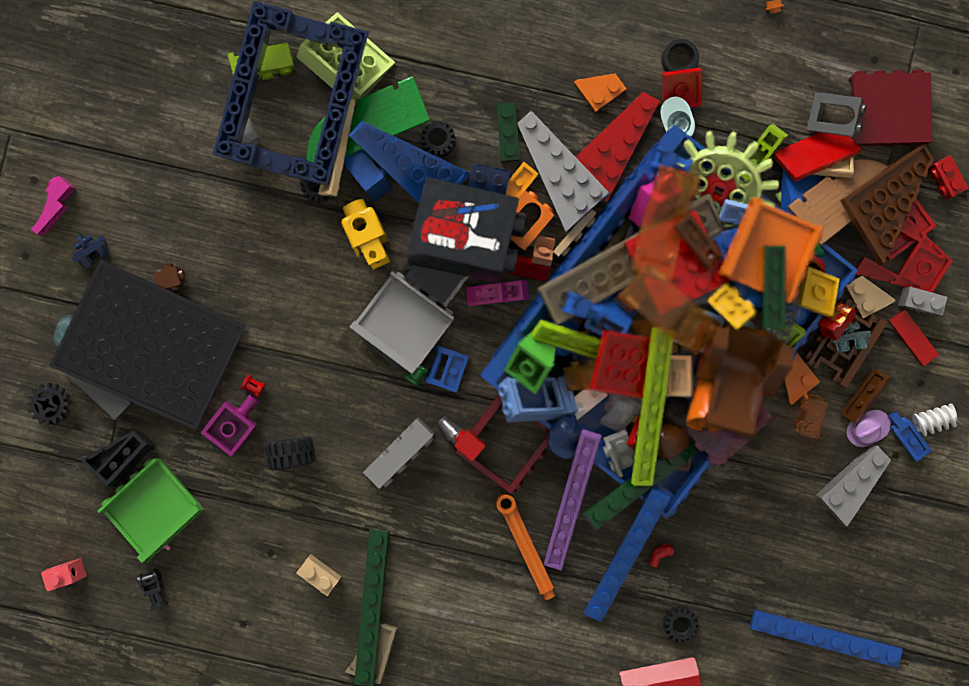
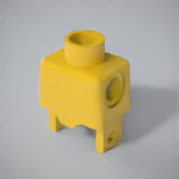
[342,199,390,270]

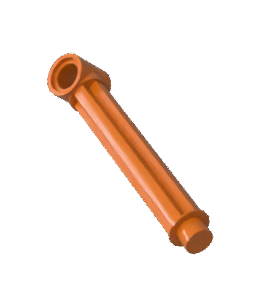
[496,492,555,600]

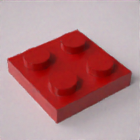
[662,68,702,108]

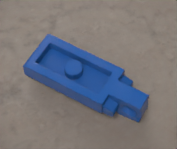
[887,412,932,462]

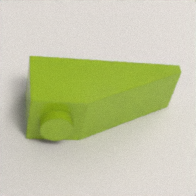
[741,124,788,181]

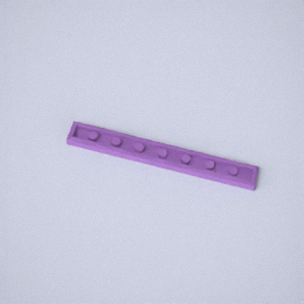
[543,429,601,571]

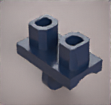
[72,234,109,268]

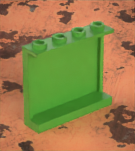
[98,458,205,563]

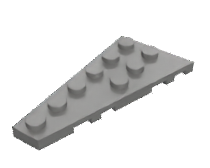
[517,111,609,233]

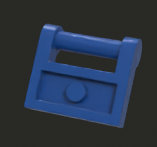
[424,345,469,393]

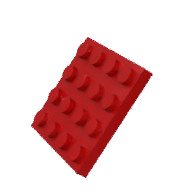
[623,210,732,316]

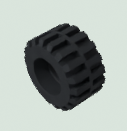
[264,436,316,471]

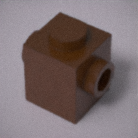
[153,264,186,292]

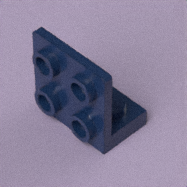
[468,163,510,195]

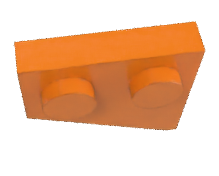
[574,73,626,112]
[784,352,820,405]

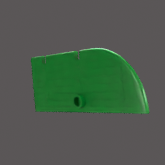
[307,76,430,163]

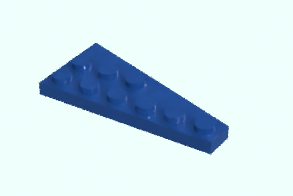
[349,121,470,204]

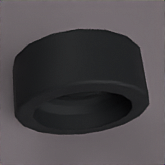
[661,38,699,72]

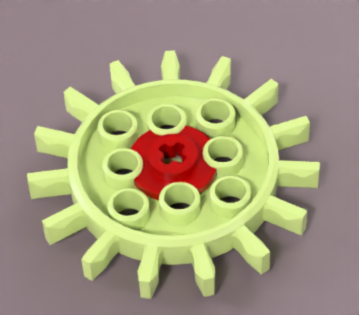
[674,132,778,238]

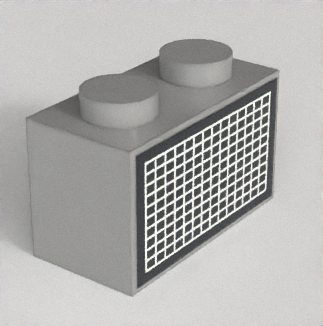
[898,287,948,316]

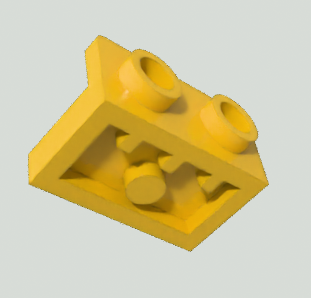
[708,284,755,330]

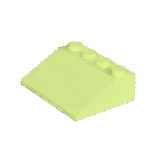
[296,12,395,107]

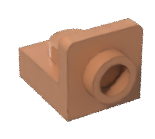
[532,235,555,267]

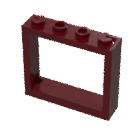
[455,393,550,494]

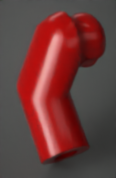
[649,544,674,568]

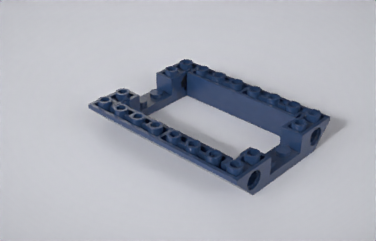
[213,0,369,186]

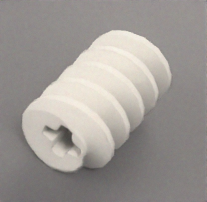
[912,403,957,436]

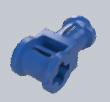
[650,146,693,177]
[561,291,605,323]

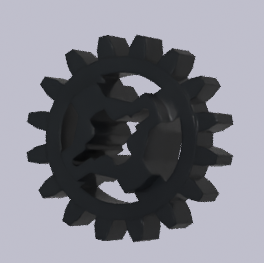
[26,383,71,425]

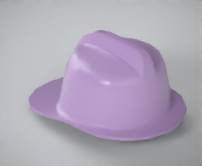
[846,410,891,447]

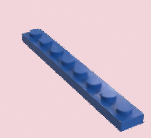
[584,486,670,622]
[749,609,903,668]

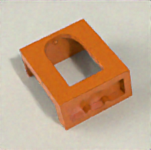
[510,190,554,251]

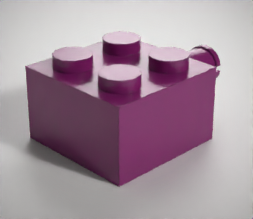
[201,394,259,457]

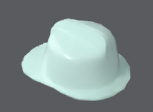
[660,97,695,137]

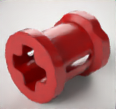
[240,374,266,398]

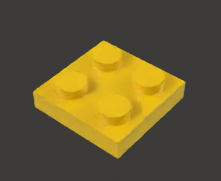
[797,267,840,317]

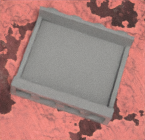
[350,272,454,375]

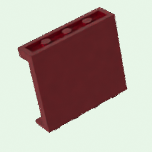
[848,70,932,146]

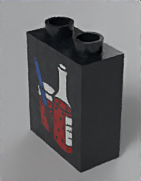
[408,177,527,284]

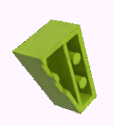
[228,43,296,80]

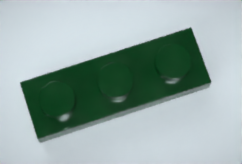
[496,102,520,162]

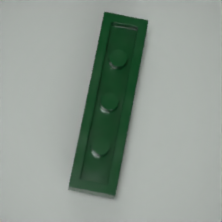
[762,245,786,328]

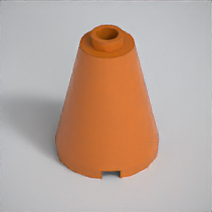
[686,378,721,431]

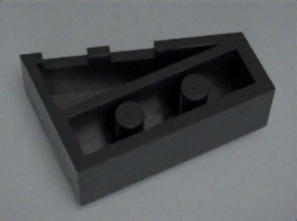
[81,431,155,487]

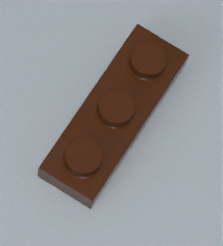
[840,368,892,425]

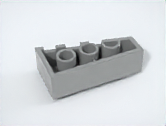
[363,417,434,489]
[815,444,891,526]

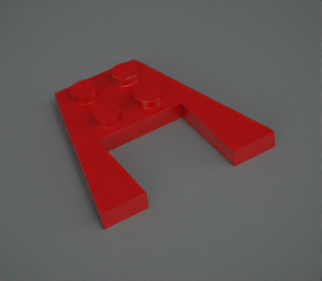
[855,216,953,293]

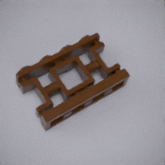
[804,298,888,388]

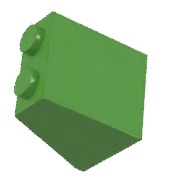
[504,331,556,394]

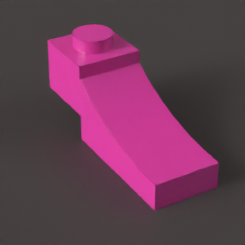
[31,176,76,236]
[466,280,529,306]

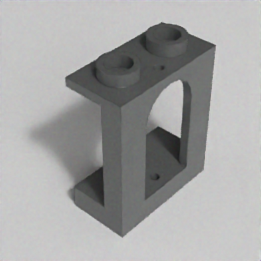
[807,92,867,140]

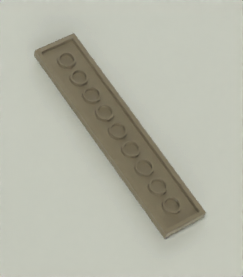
[538,194,726,325]

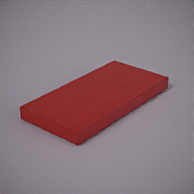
[773,133,861,182]

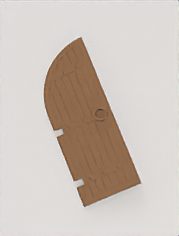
[787,159,888,246]

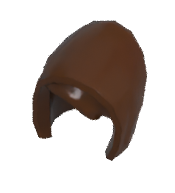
[657,420,689,459]

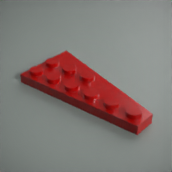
[576,92,660,203]

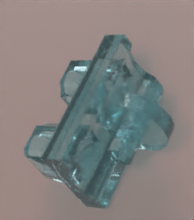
[831,322,872,352]

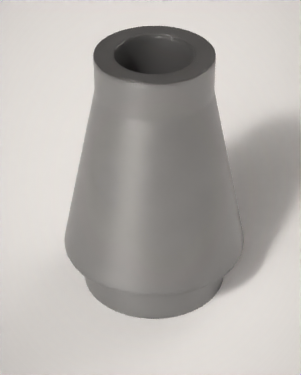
[437,416,463,445]

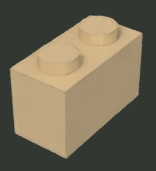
[296,554,341,596]

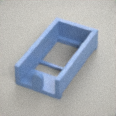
[498,375,578,422]

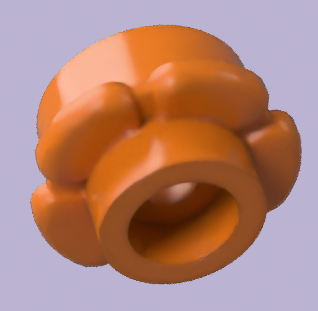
[765,0,784,14]

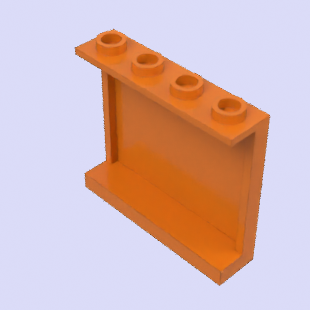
[719,197,824,303]

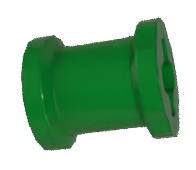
[404,365,428,386]

